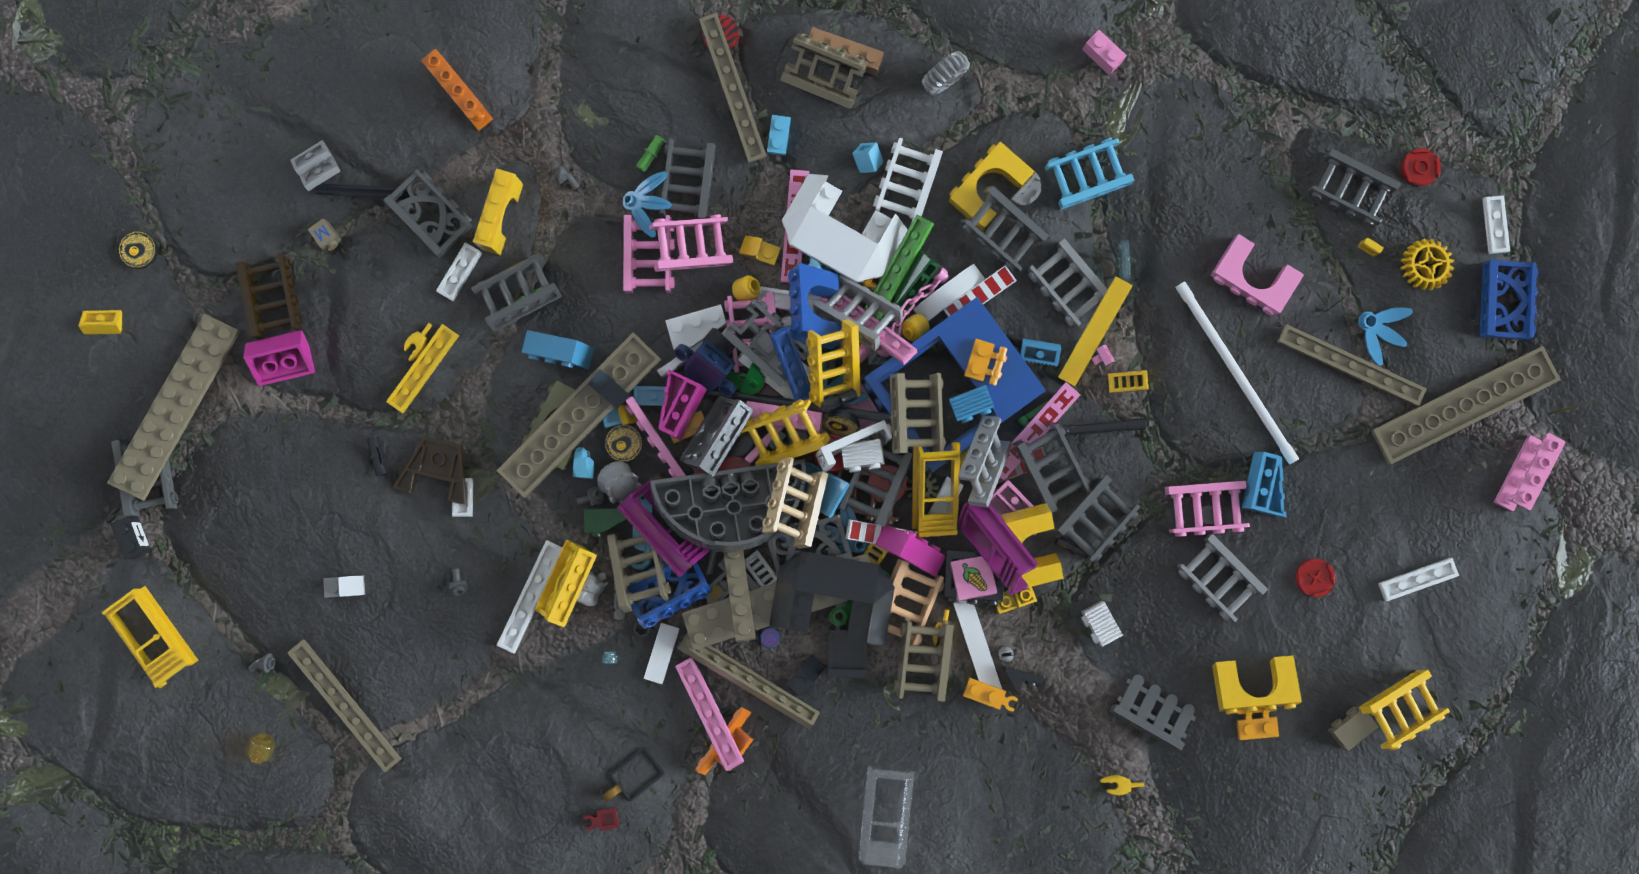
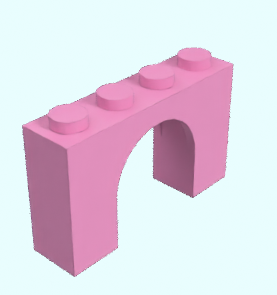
[1210,234,1304,316]

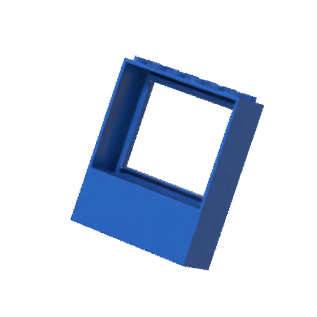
[863,297,1046,474]

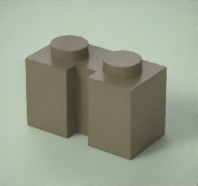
[1328,706,1378,751]

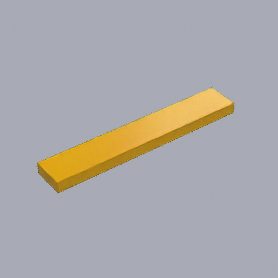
[1058,276,1133,386]

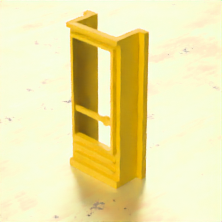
[912,442,960,537]
[102,586,199,689]

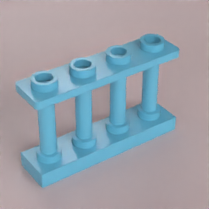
[1045,138,1135,210]

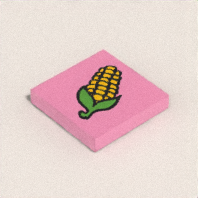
[950,556,997,601]

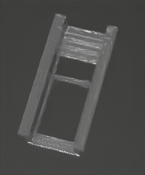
[858,766,914,868]

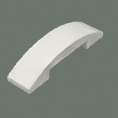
[913,264,985,322]

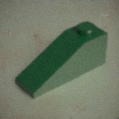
[894,249,941,311]
[584,509,628,537]

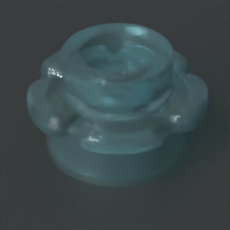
[600,651,619,664]

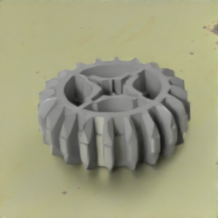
[922,51,970,96]

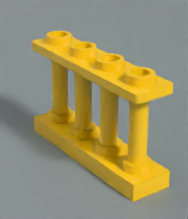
[806,319,861,407]
[740,399,830,466]
[1359,670,1450,751]

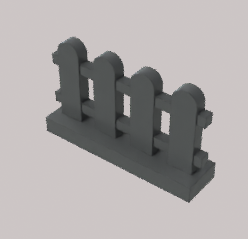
[1109,675,1196,751]

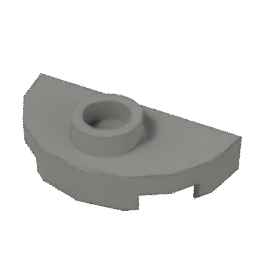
[1010,172,1041,206]

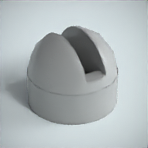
[998,646,1014,662]

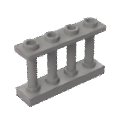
[1027,238,1108,328]
[813,275,903,351]
[958,415,1012,508]
[1176,534,1268,622]

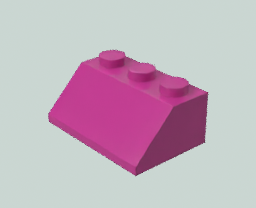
[243,330,315,386]

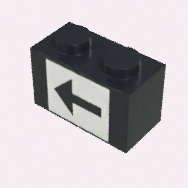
[110,516,151,559]

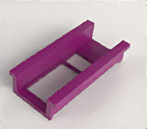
[617,479,710,577]
[957,502,1038,596]

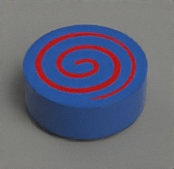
[761,628,780,648]

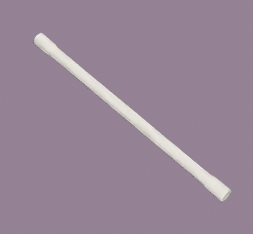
[1175,281,1299,464]

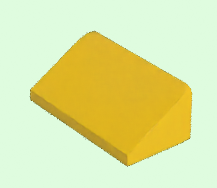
[78,310,122,334]

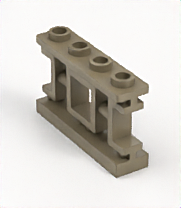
[780,33,868,109]

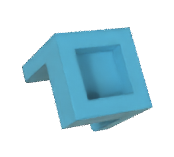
[852,142,883,173]

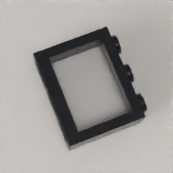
[943,550,1004,606]

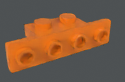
[695,707,754,775]

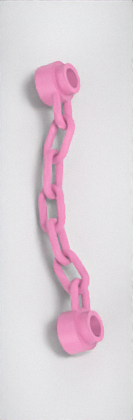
[876,266,949,357]

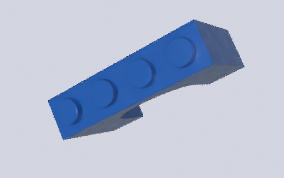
[788,263,842,350]

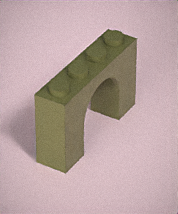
[521,380,576,471]

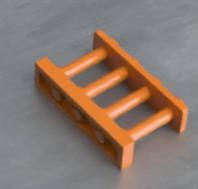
[421,49,493,131]

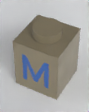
[308,219,342,251]

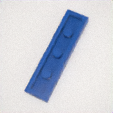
[769,326,810,401]

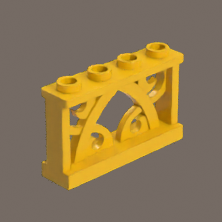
[535,540,597,627]

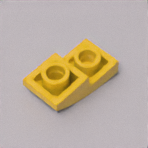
[995,587,1037,614]

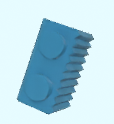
[1020,338,1061,367]
[949,385,994,424]

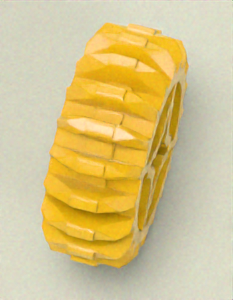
[1400,239,1454,290]

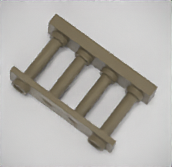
[890,373,946,454]
[607,534,671,613]
[894,617,954,701]

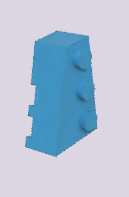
[522,330,594,370]
[1241,452,1287,518]

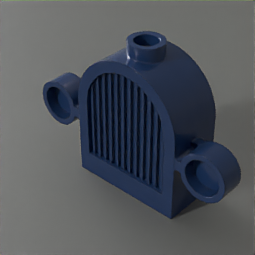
[674,339,736,398]

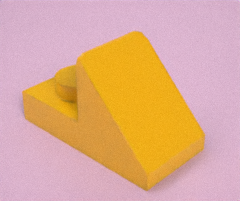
[739,235,781,266]

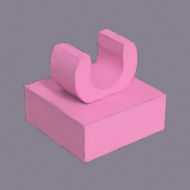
[1091,344,1115,365]

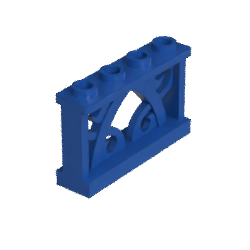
[1480,259,1538,340]
[628,561,712,629]

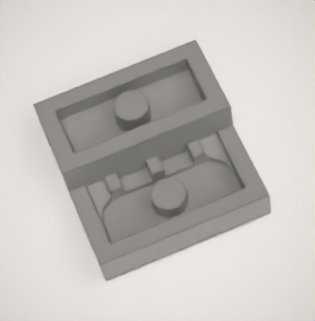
[290,140,340,191]

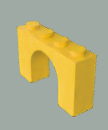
[949,142,1035,231]
[473,168,523,256]
[1001,503,1064,588]
[1212,655,1302,714]

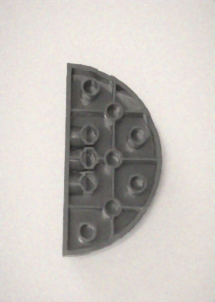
[650,459,806,552]

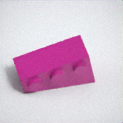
[659,369,707,441]
[875,524,946,577]

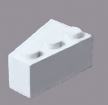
[665,305,727,349]

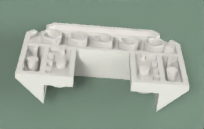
[782,174,907,283]

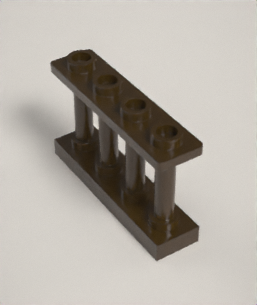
[236,253,303,339]

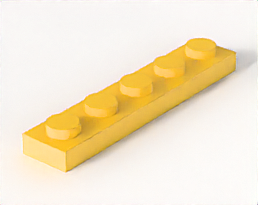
[386,324,459,413]

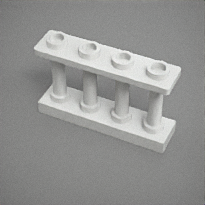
[873,138,943,224]

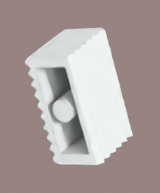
[842,439,885,472]
[1081,601,1123,647]

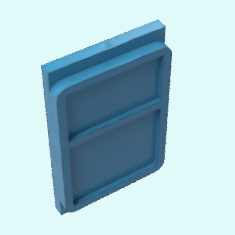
[800,461,850,518]

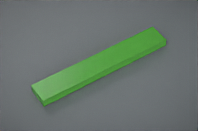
[864,214,934,321]

